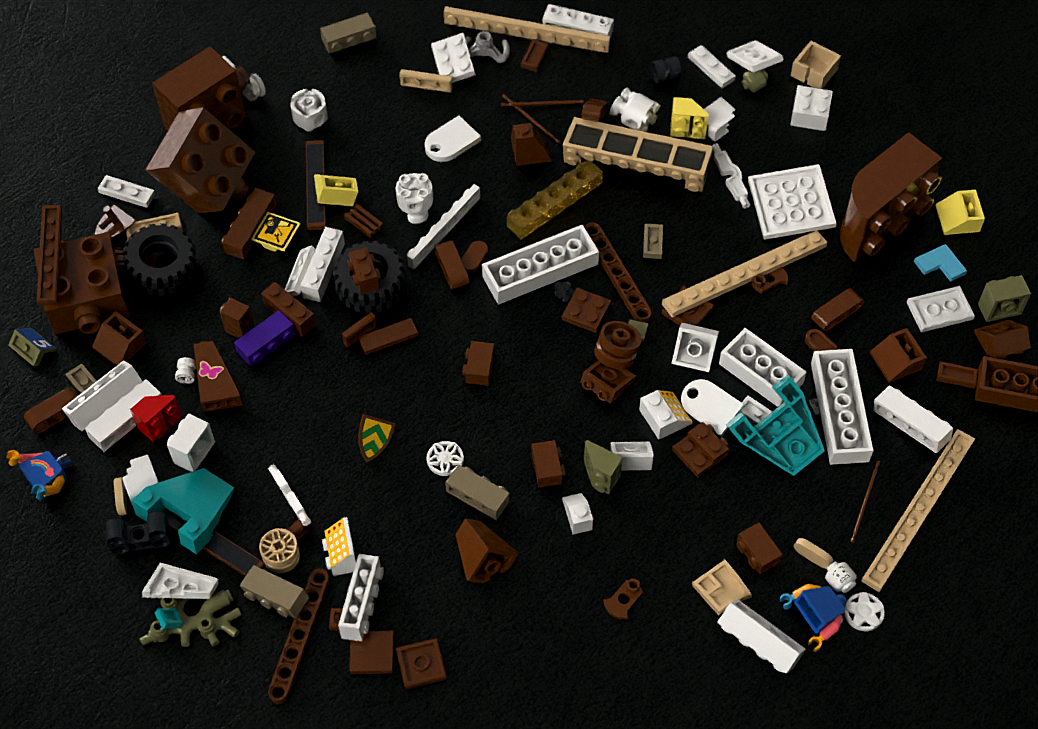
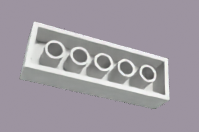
[482,225,599,305]
[811,349,873,465]

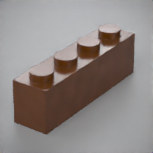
[221,188,277,260]

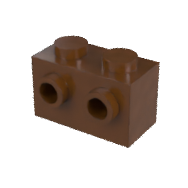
[347,247,381,295]

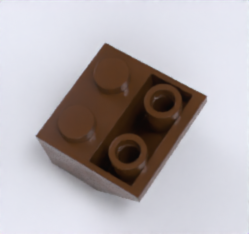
[92,311,147,366]
[870,328,927,383]

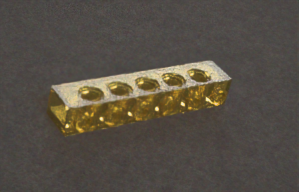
[507,160,603,240]

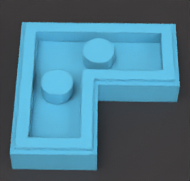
[914,244,967,282]

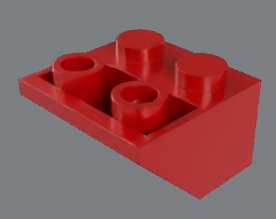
[130,395,182,442]

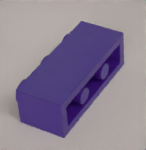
[234,310,295,367]

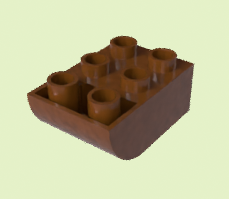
[840,132,942,262]

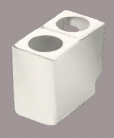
[704,97,735,141]
[122,455,159,505]

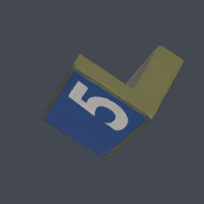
[8,328,56,366]

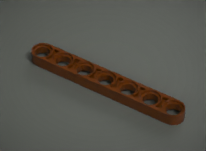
[585,222,651,323]
[268,569,329,704]

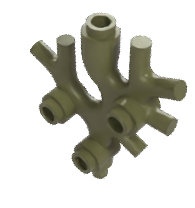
[140,589,241,647]

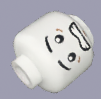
[825,562,857,593]

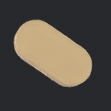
[114,477,127,516]
[794,538,833,569]

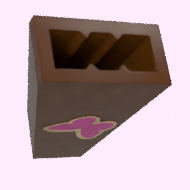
[194,341,242,412]

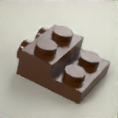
[580,360,636,404]
[672,422,729,478]

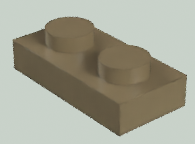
[643,224,663,259]
[66,364,96,394]

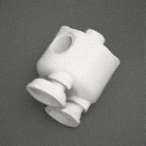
[610,88,660,132]
[396,173,433,224]

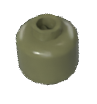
[742,69,769,92]

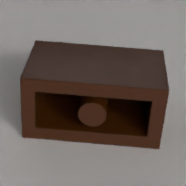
[219,297,254,338]
[462,341,494,386]
[531,440,565,488]
[737,523,783,574]

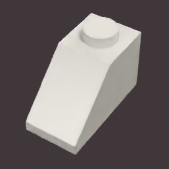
[562,493,593,534]

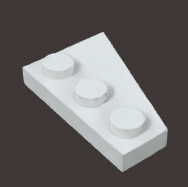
[142,563,218,599]

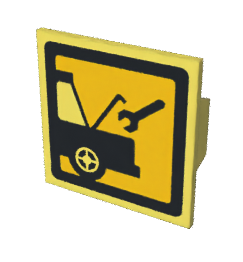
[251,212,300,252]

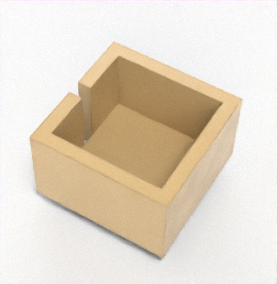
[791,41,841,89]

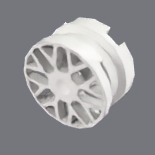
[242,74,265,101]

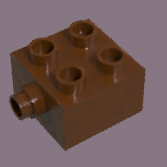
[152,46,250,131]
[145,107,255,213]
[34,232,130,334]

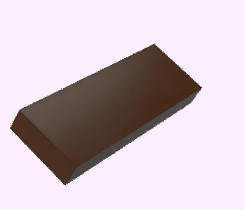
[358,318,418,355]

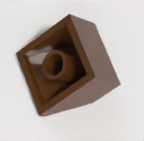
[974,320,1031,359]

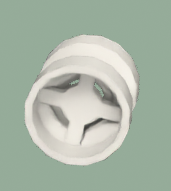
[175,358,196,384]

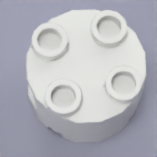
[290,89,328,131]

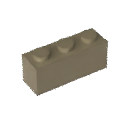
[320,13,376,54]
[445,465,509,520]
[240,565,309,619]

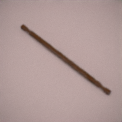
[502,94,561,145]
[501,100,584,107]
[850,461,880,543]

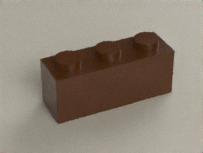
[261,282,316,337]

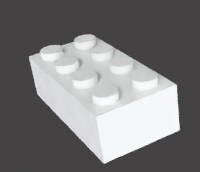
[719,328,806,407]

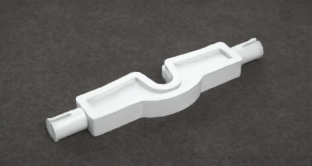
[712,143,750,208]
[268,465,311,526]

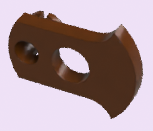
[751,267,788,294]
[603,579,643,620]

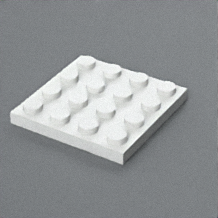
[748,164,836,240]

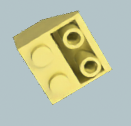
[670,97,708,139]
[314,174,358,206]
[936,190,985,235]

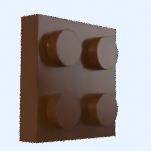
[562,288,611,333]

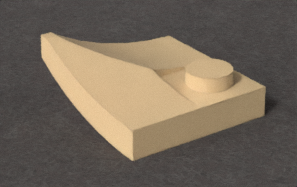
[692,560,751,615]

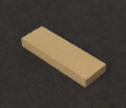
[400,69,452,92]
[126,212,183,239]

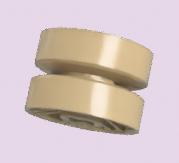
[259,529,300,573]

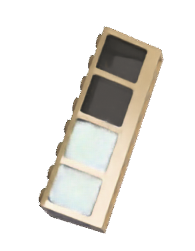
[563,117,713,192]

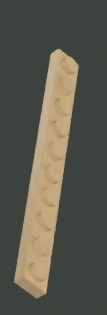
[444,7,610,53]
[662,231,827,317]
[861,429,975,592]

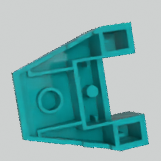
[726,375,825,476]
[132,468,235,555]

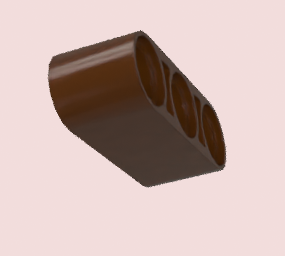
[582,98,608,122]
[434,240,469,290]
[811,288,864,332]
[24,387,78,433]

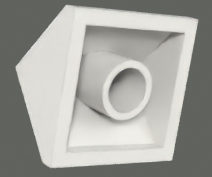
[611,442,653,470]

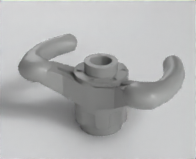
[465,31,510,63]

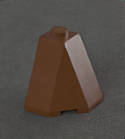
[511,123,551,166]
[456,519,518,584]

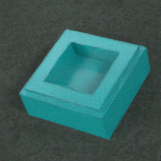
[155,607,184,630]

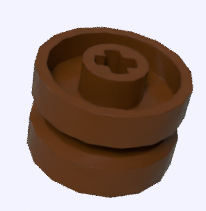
[594,321,642,369]

